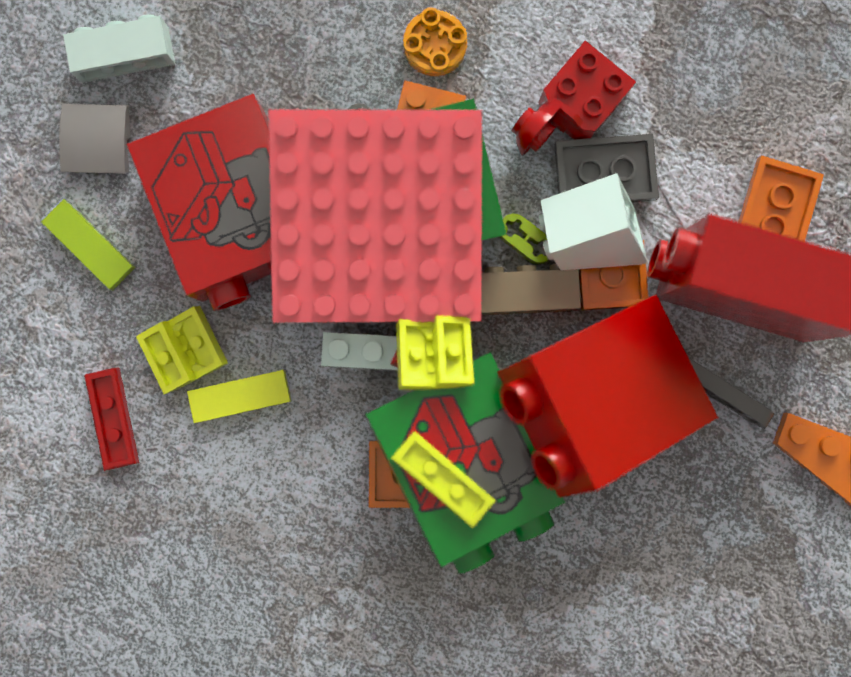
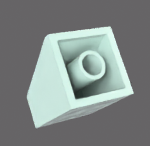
[539,173,648,271]

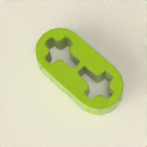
[500,213,549,265]

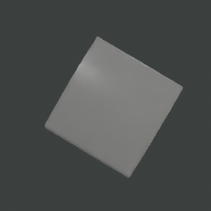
[59,103,131,174]

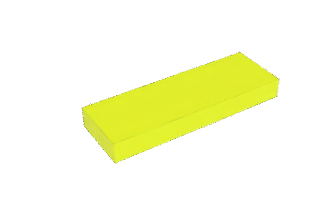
[187,370,292,423]
[391,431,496,528]

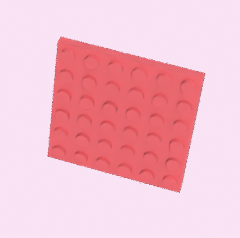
[269,110,482,323]

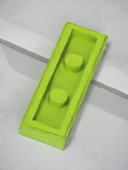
[41,199,136,291]

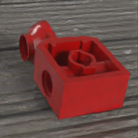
[511,40,636,156]

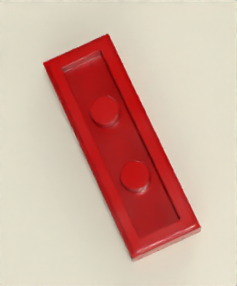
[84,367,139,471]

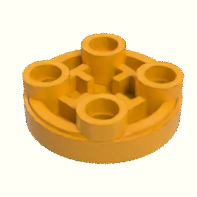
[403,7,467,76]

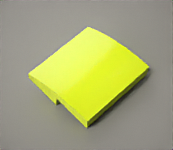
[136,306,228,395]
[396,316,474,390]

